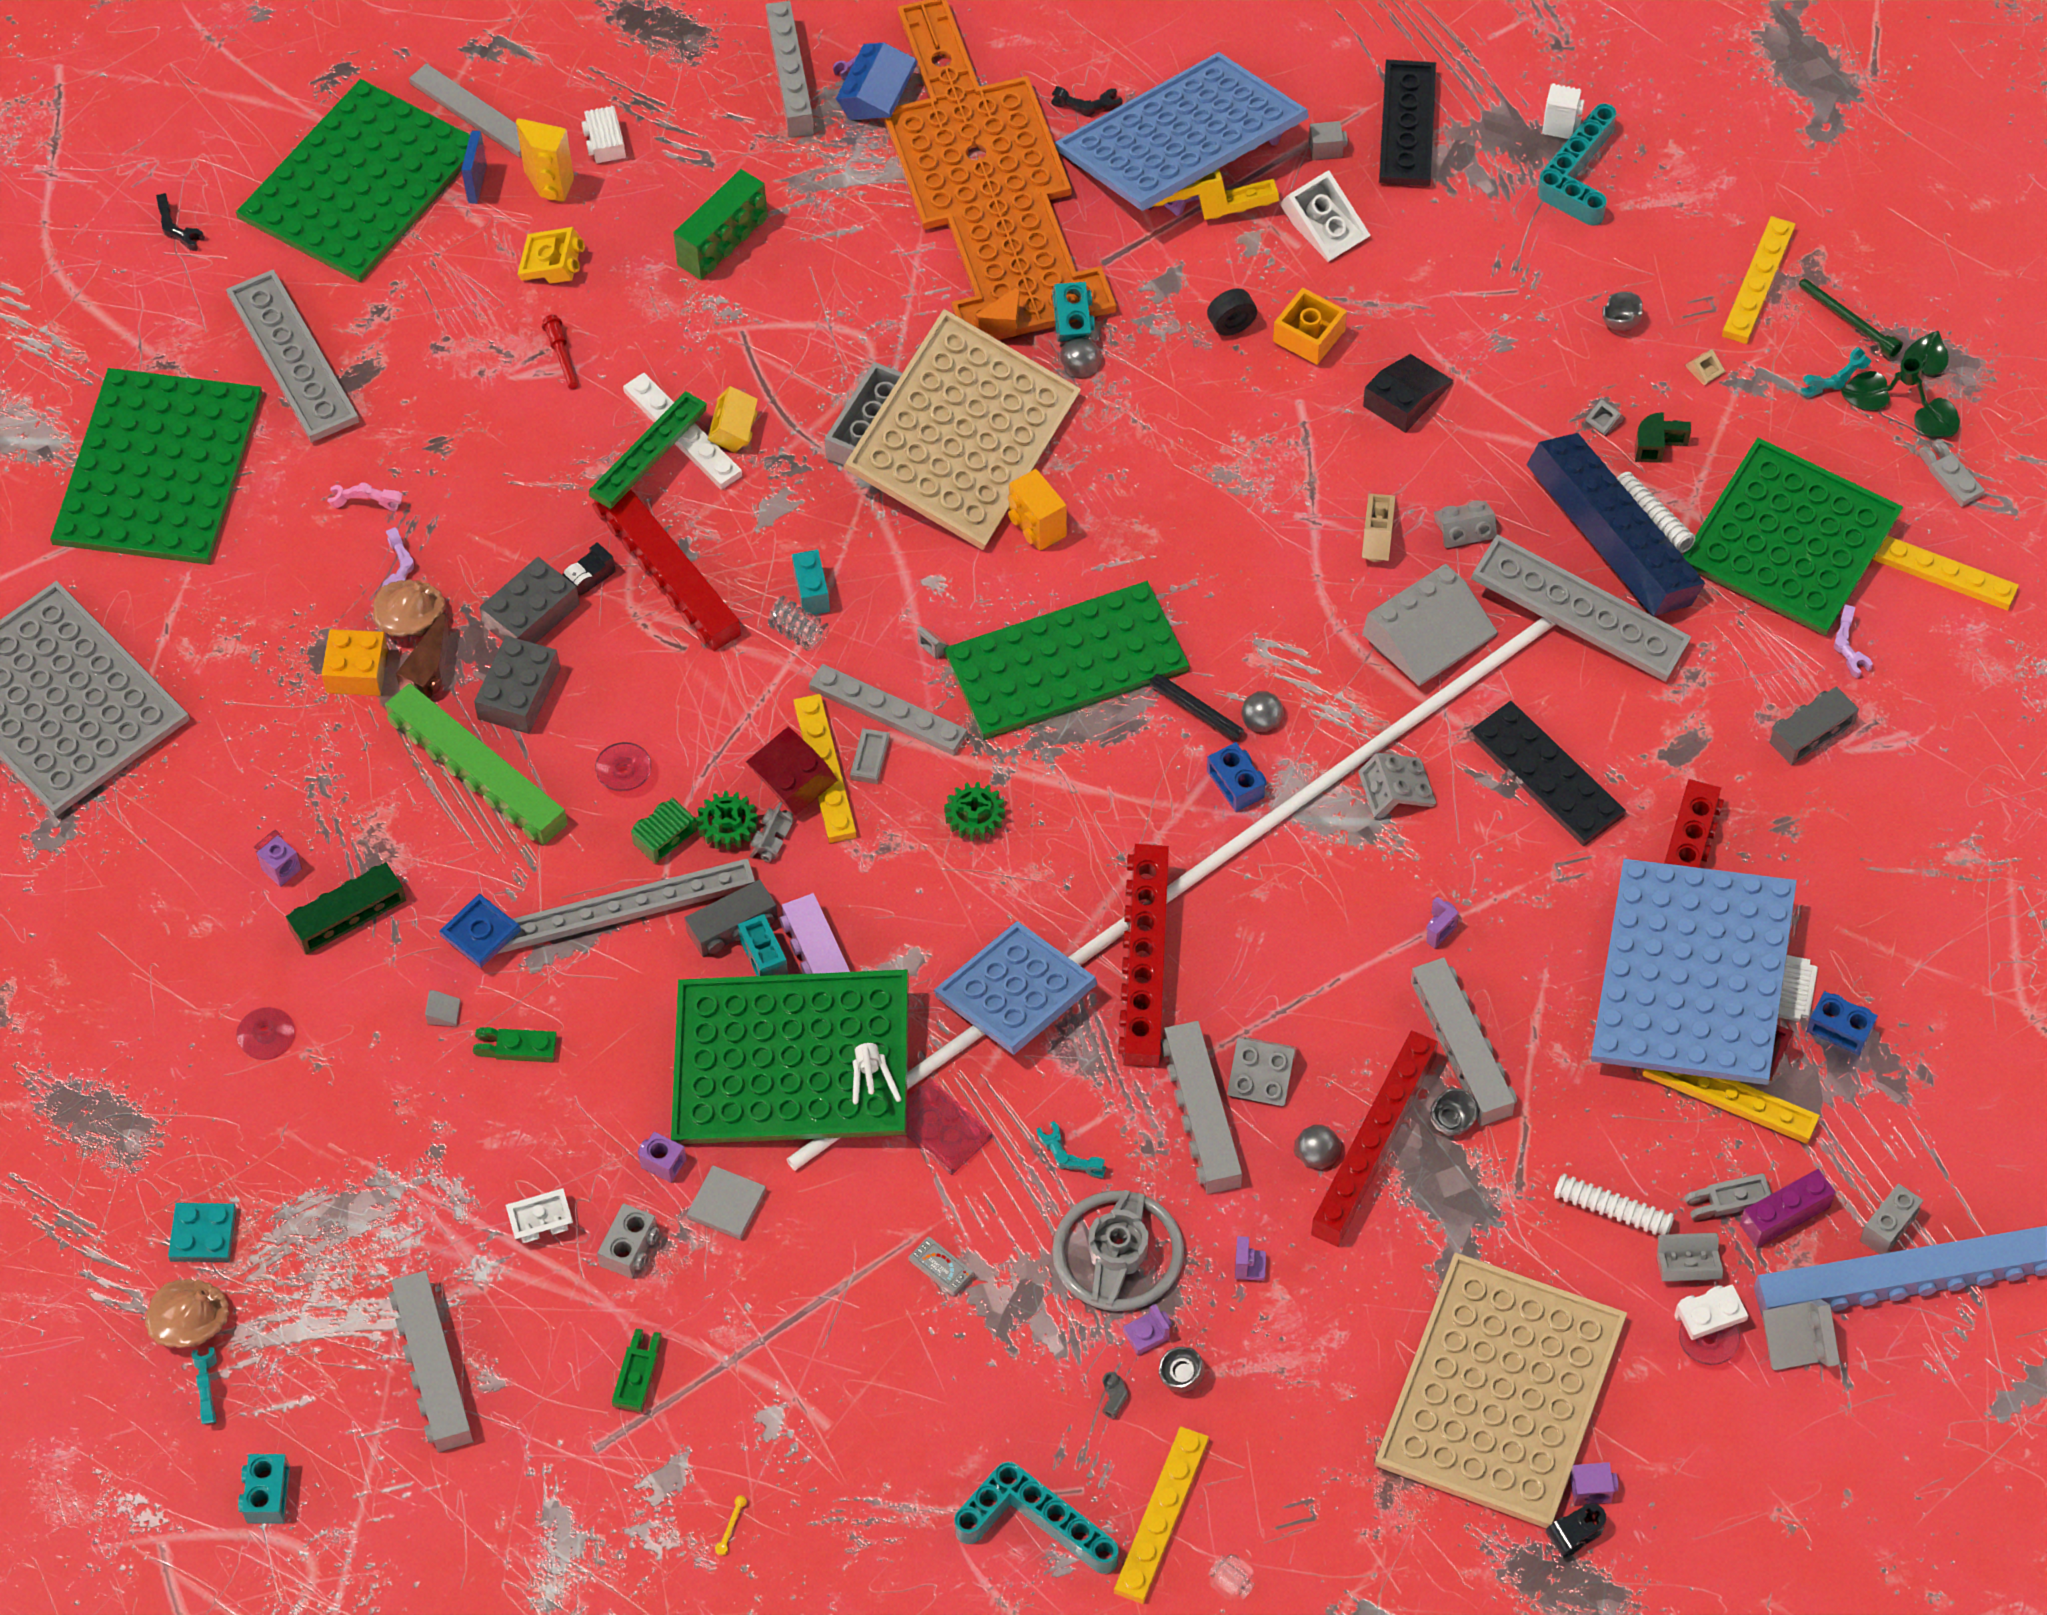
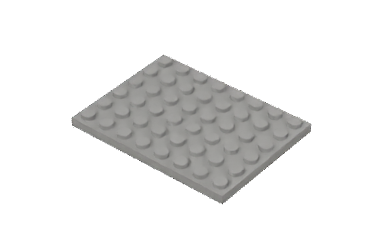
[0,580,190,817]

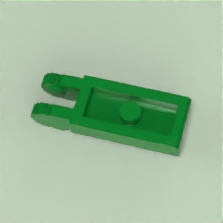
[473,1027,557,1063]
[612,1328,662,1412]

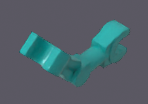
[1801,347,1872,398]
[1037,1121,1106,1179]
[191,1347,217,1424]

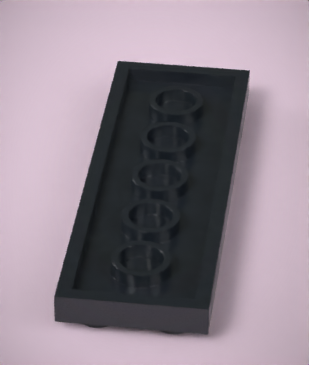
[1379,59,1436,186]
[1469,701,1626,847]

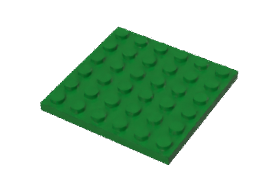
[1683,437,1903,636]

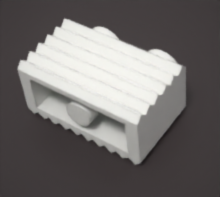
[1542,83,1585,139]
[581,105,626,164]

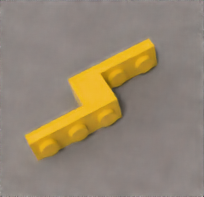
[1152,168,1280,220]

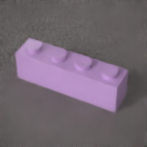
[779,893,850,974]

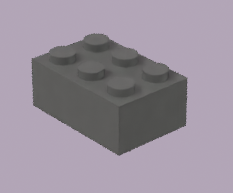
[479,557,580,644]
[474,636,560,734]

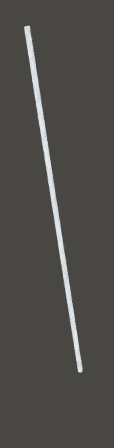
[787,617,1556,1171]

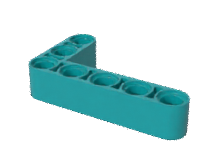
[1537,103,1616,226]
[954,1462,1118,1574]

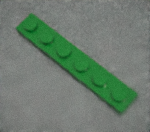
[589,391,707,509]

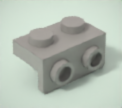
[1434,500,1497,548]
[1656,1233,1723,1282]

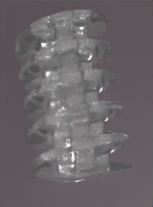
[768,596,829,651]

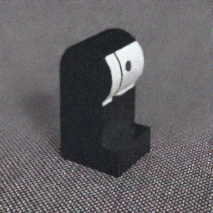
[562,542,616,595]

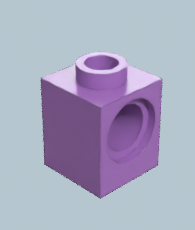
[257,835,302,887]
[638,1132,687,1183]
[1570,1462,1618,1506]

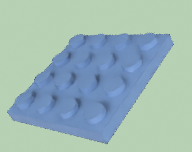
[934,921,1097,1055]

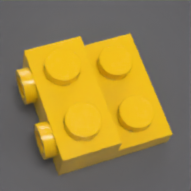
[517,227,585,284]

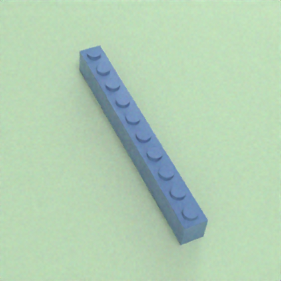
[1753,1226,2047,1319]

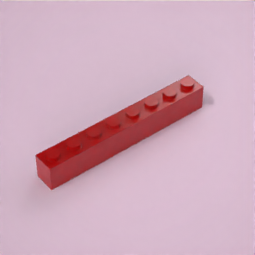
[592,489,741,651]
[1311,1030,1438,1247]

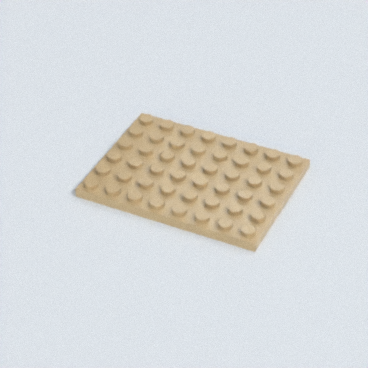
[843,309,1081,550]
[1374,1252,1627,1529]

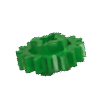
[944,782,1005,841]
[696,791,758,850]

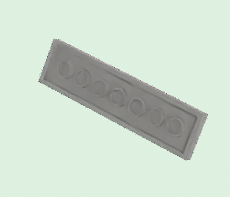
[226,269,359,443]
[1471,534,1691,682]

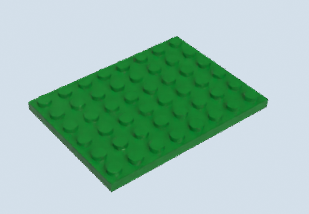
[236,79,470,283]
[50,368,263,565]
[671,969,909,1144]

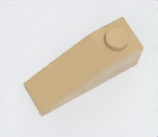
[1362,493,1395,562]

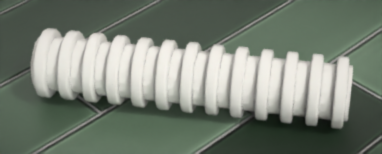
[1617,472,1695,553]
[1554,1173,1674,1235]

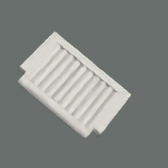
[1778,955,1818,1022]

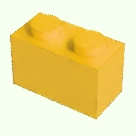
[708,386,758,453]

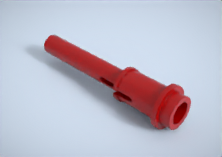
[542,315,578,389]

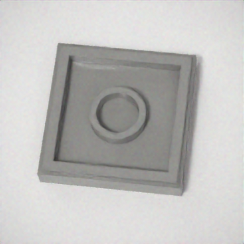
[687,1165,767,1240]

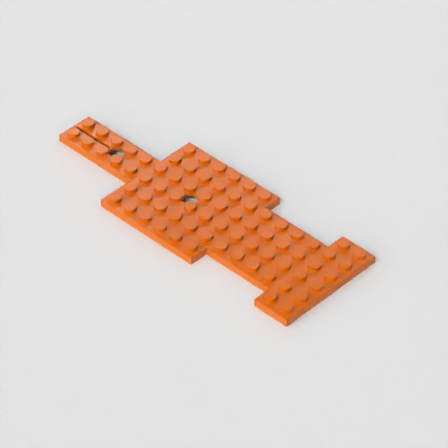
[883,0,1116,340]

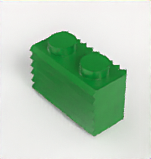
[631,798,698,864]

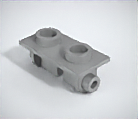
[749,802,794,862]

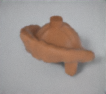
[373,579,445,637]
[145,1279,229,1348]

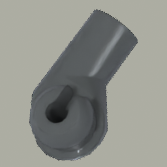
[1102,1372,1128,1419]

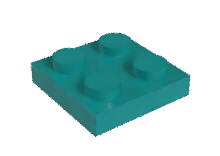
[168,1203,237,1263]

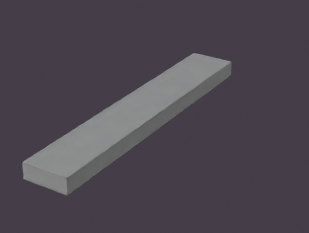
[409,63,522,158]

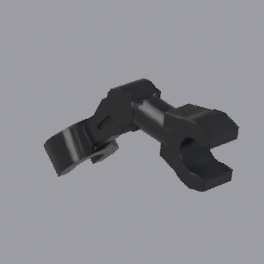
[1051,86,1123,116]
[156,193,205,251]

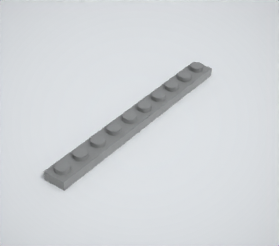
[497,858,755,954]

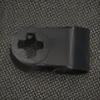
[1545,1503,1606,1558]

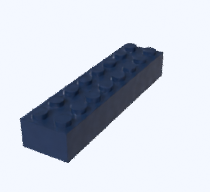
[1526,433,1705,616]

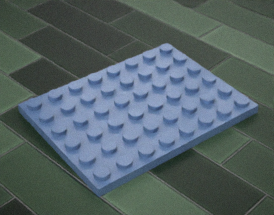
[1055,52,1309,211]
[1591,859,1797,1085]

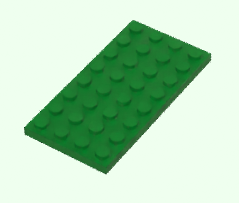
[944,580,1189,740]

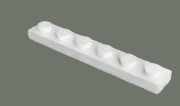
[623,373,742,490]

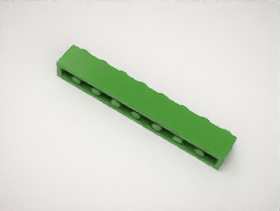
[385,683,568,846]

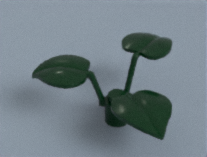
[1841,331,1960,438]

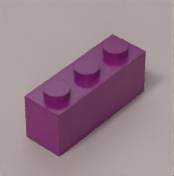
[1740,1169,1836,1248]

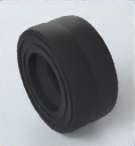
[1207,288,1257,336]

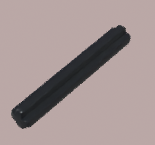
[1150,674,1244,741]

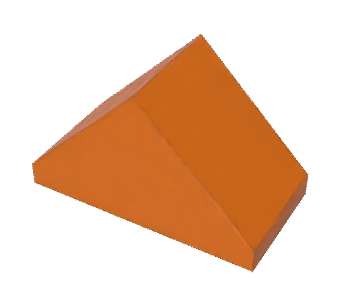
[975,288,1020,336]

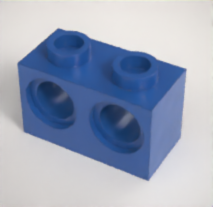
[1207,742,1267,812]
[1806,991,1878,1056]

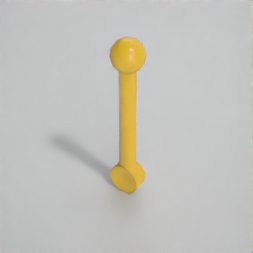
[715,1495,747,1556]

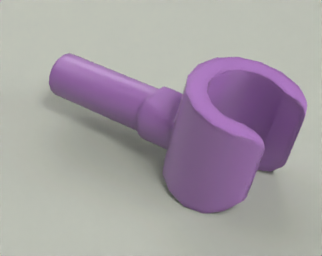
[833,56,857,80]

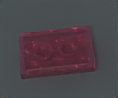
[906,1078,993,1175]

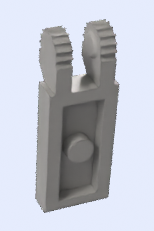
[1919,439,1985,507]
[1684,1173,1771,1221]

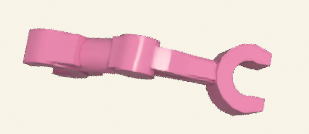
[327,483,403,511]

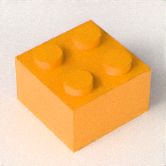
[1273,287,1347,365]
[1008,469,1067,551]
[321,629,389,696]

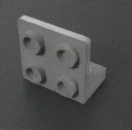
[1358,752,1436,819]
[1227,1036,1297,1106]
[1762,1299,1840,1370]

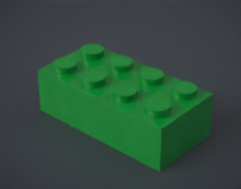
[673,169,768,280]

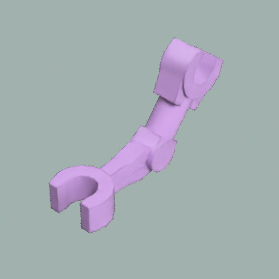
[382,527,414,587]
[1834,605,1873,678]

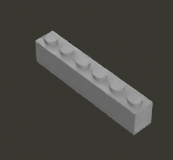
[765,1,814,138]
[1411,958,1517,1126]
[1160,1021,1242,1194]
[388,1270,473,1453]

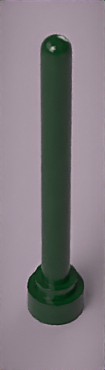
[1799,279,1903,359]

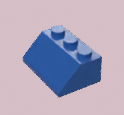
[836,42,918,120]

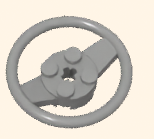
[1052,1190,1184,1311]

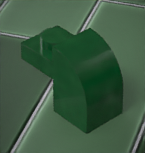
[1635,412,1691,463]

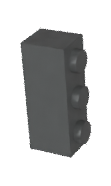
[1769,686,1859,766]
[684,879,778,957]

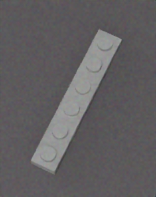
[809,664,968,756]

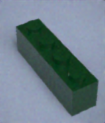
[285,862,406,955]

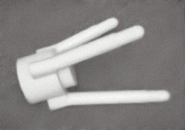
[853,1043,901,1104]

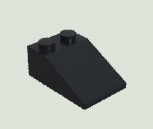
[1363,354,1453,433]

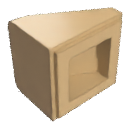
[1685,349,1726,385]

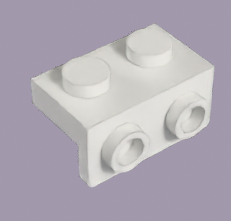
[506,1188,573,1243]
[1674,1284,1748,1340]

